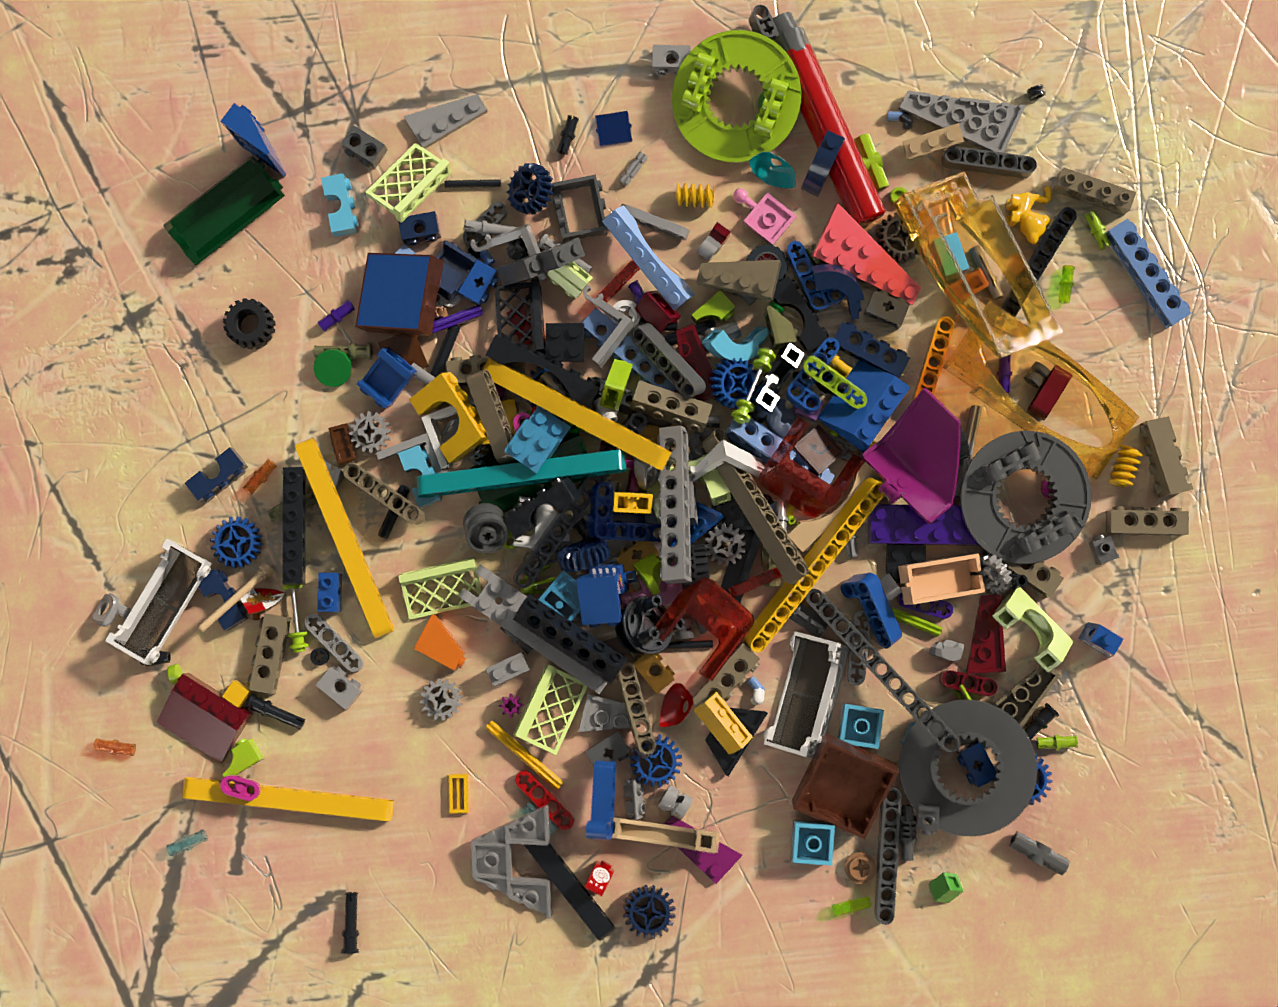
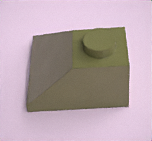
[764,306,799,351]

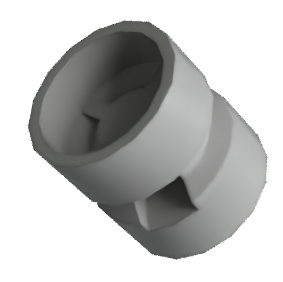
[657,785,693,820]

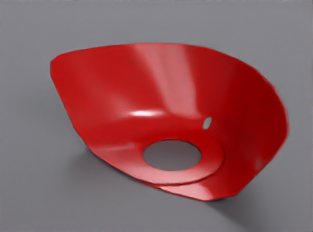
[659,683,694,727]

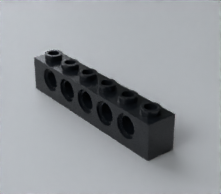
[282,467,306,585]
[513,594,627,684]

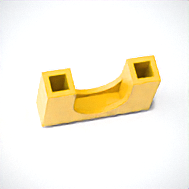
[409,372,488,463]

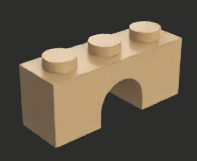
[902,123,964,161]

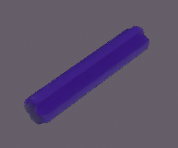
[432,305,483,333]

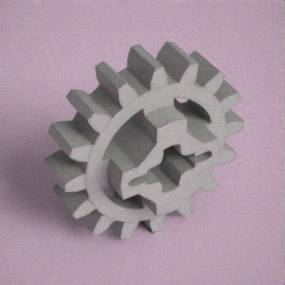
[349,411,392,454]
[705,523,747,566]
[978,553,1013,595]
[420,678,463,721]

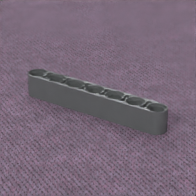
[874,787,901,925]

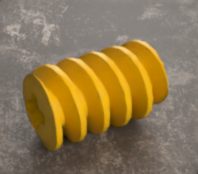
[676,182,715,209]
[1108,445,1143,488]

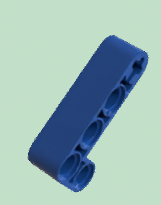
[786,241,845,313]
[786,338,840,415]
[840,573,902,649]
[586,761,617,840]

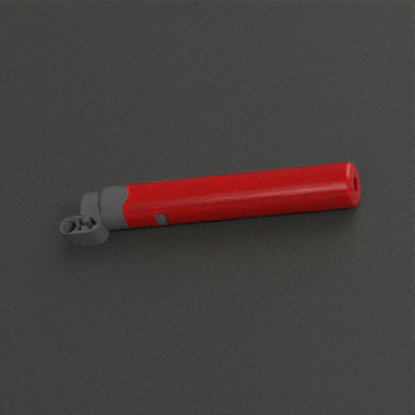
[748,5,886,227]

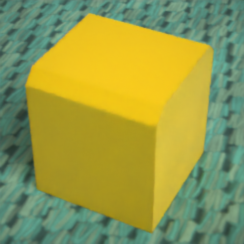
[222,680,253,707]

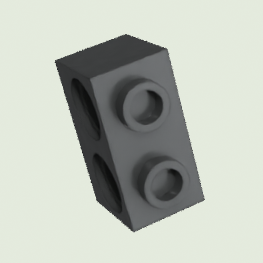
[341,125,388,169]

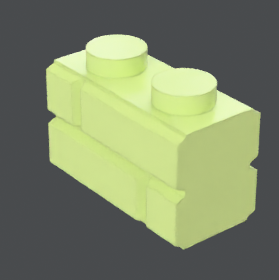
[547,262,593,299]

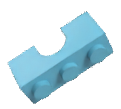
[321,173,359,237]
[398,445,442,508]

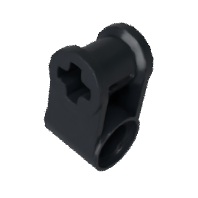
[815,372,848,397]

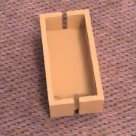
[898,554,985,605]

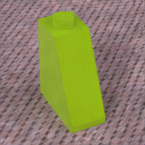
[599,359,633,411]

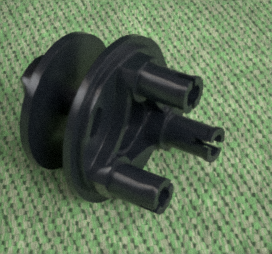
[615,594,685,654]

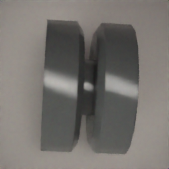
[463,503,509,553]

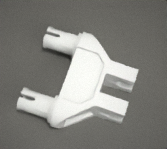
[513,496,572,550]

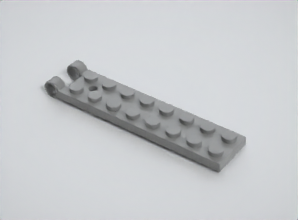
[458,564,608,694]

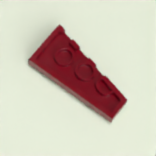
[676,323,716,402]
[966,594,1006,674]

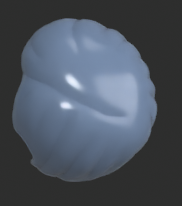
[766,398,803,437]

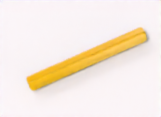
[485,721,563,790]

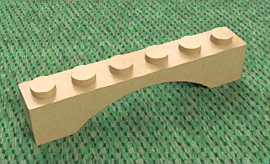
[786,460,883,552]
[612,817,720,853]

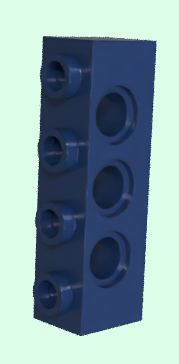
[834,322,910,378]

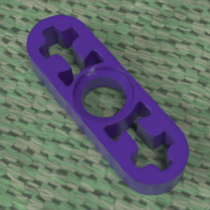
[897,593,953,619]

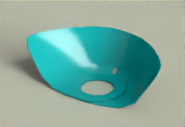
[749,152,796,188]

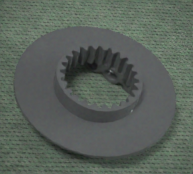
[960,431,1091,564]
[899,700,1037,836]

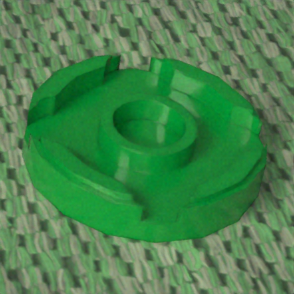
[313,349,352,387]

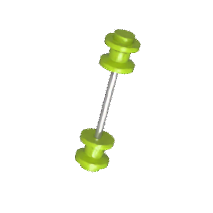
[731,348,776,424]
[281,574,309,653]

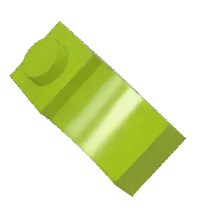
[691,290,735,324]
[633,553,662,596]
[222,738,264,777]

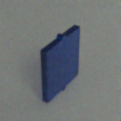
[595,111,632,146]

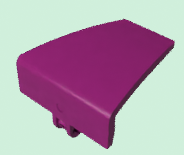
[861,388,960,524]

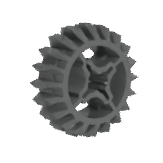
[875,211,927,263]

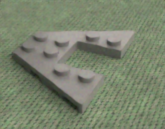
[471,805,552,919]

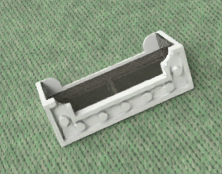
[105,539,212,665]
[764,631,850,758]

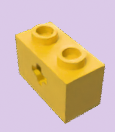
[608,492,653,514]

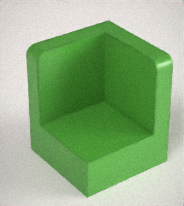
[929,872,964,903]

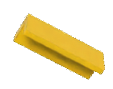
[693,692,753,754]

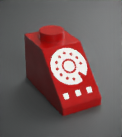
[585,860,614,897]

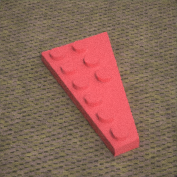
[812,203,921,305]

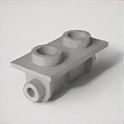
[623,779,646,820]

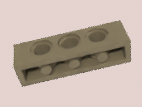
[1052,167,1136,216]
[446,355,525,386]
[630,380,712,433]
[1106,506,1189,536]
[983,550,1064,598]
[247,613,291,694]
[693,643,760,706]

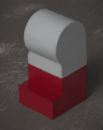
[697,222,731,261]

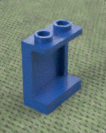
[357,347,417,408]
[576,572,623,627]

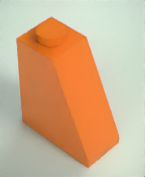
[413,614,466,671]

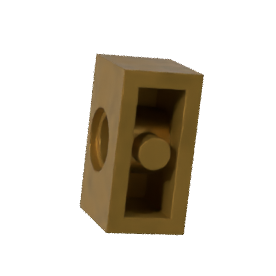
[633,653,675,694]

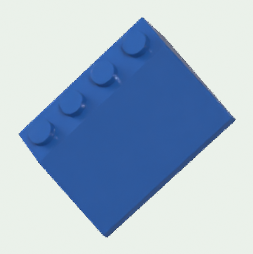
[220,103,286,177]
[817,360,910,452]

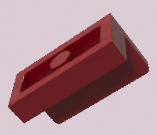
[635,290,681,334]

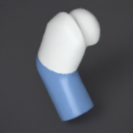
[747,676,765,706]

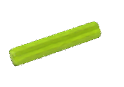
[891,607,942,636]

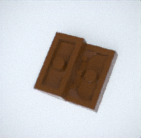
[378,333,429,369]

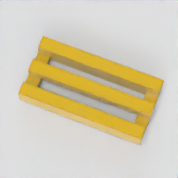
[448,773,469,814]

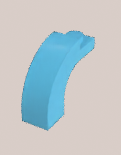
[701,327,770,361]

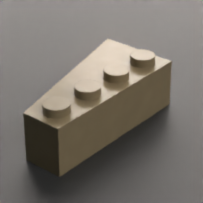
[696,260,781,301]
[1140,416,1193,498]
[992,665,1060,727]

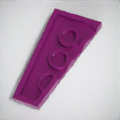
[664,816,743,884]

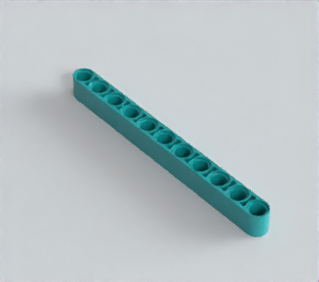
[417,450,626,498]

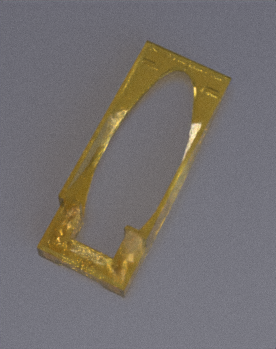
[894,171,1063,359]
[942,301,1140,479]

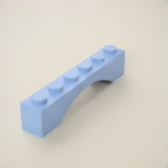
[602,206,695,311]

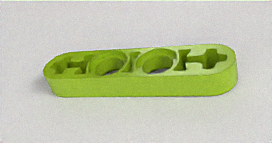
[803,356,867,409]

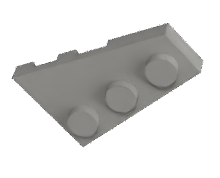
[578,694,641,732]

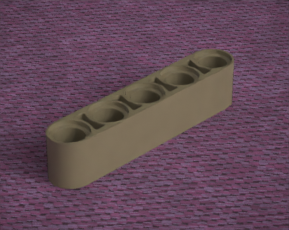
[467,370,516,465]
[343,463,425,525]
[617,662,656,758]

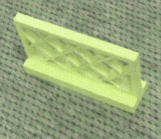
[366,143,451,223]
[398,557,482,620]
[513,664,588,755]

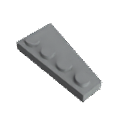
[404,94,488,149]

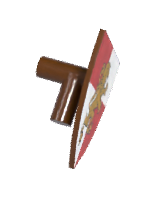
[240,588,286,620]

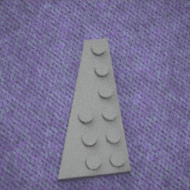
[899,91,1026,153]

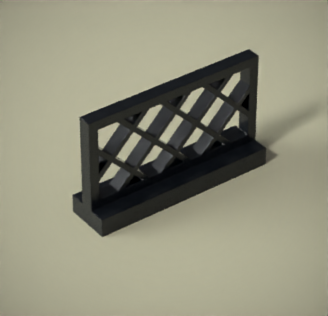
[495,278,546,354]

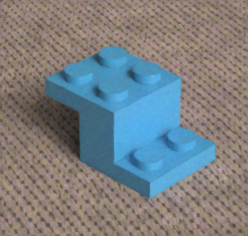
[504,406,571,473]
[538,570,581,622]

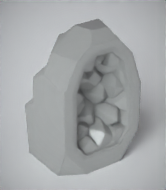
[634,457,658,490]
[929,639,964,663]

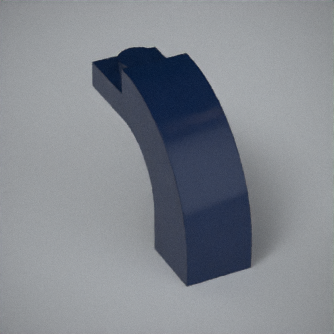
[801,130,845,197]
[811,264,865,320]

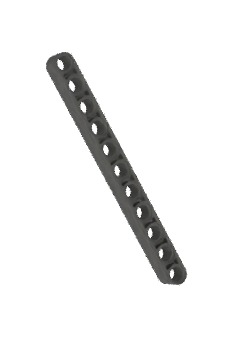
[806,589,960,752]

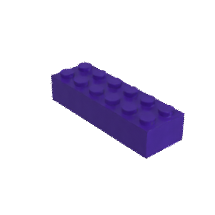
[868,504,980,546]

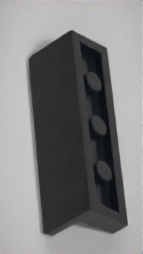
[717,530,760,606]

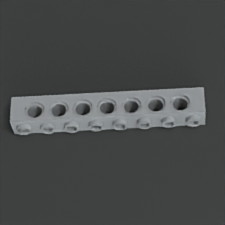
[657,425,691,584]

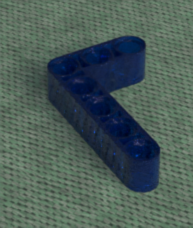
[590,482,677,542]

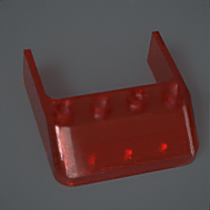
[759,417,865,518]
[655,578,754,681]

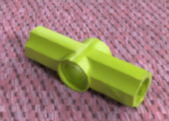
[854,134,889,192]

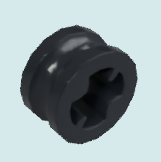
[1027,84,1046,100]
[310,648,329,665]

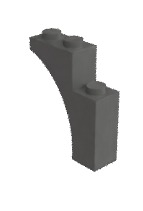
[496,237,585,286]

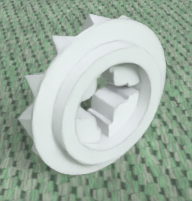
[611,300,641,328]

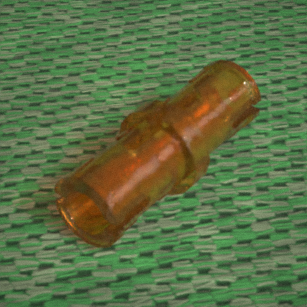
[243,458,277,495]
[93,738,136,756]

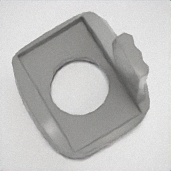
[92,593,132,627]

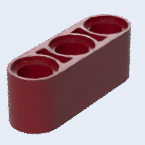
[1027,365,1073,421]
[939,670,998,696]

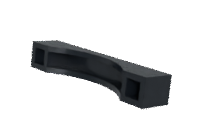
[486,333,601,408]

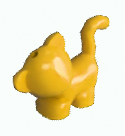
[1006,186,1053,244]

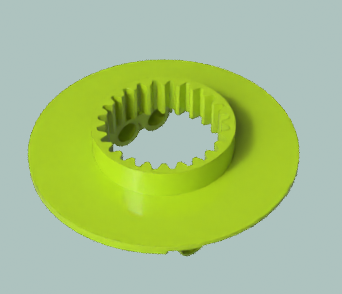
[672,30,801,163]

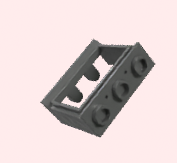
[551,174,607,243]

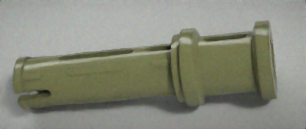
[313,343,373,360]

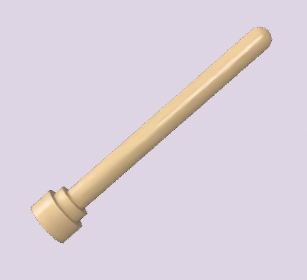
[198,562,275,632]

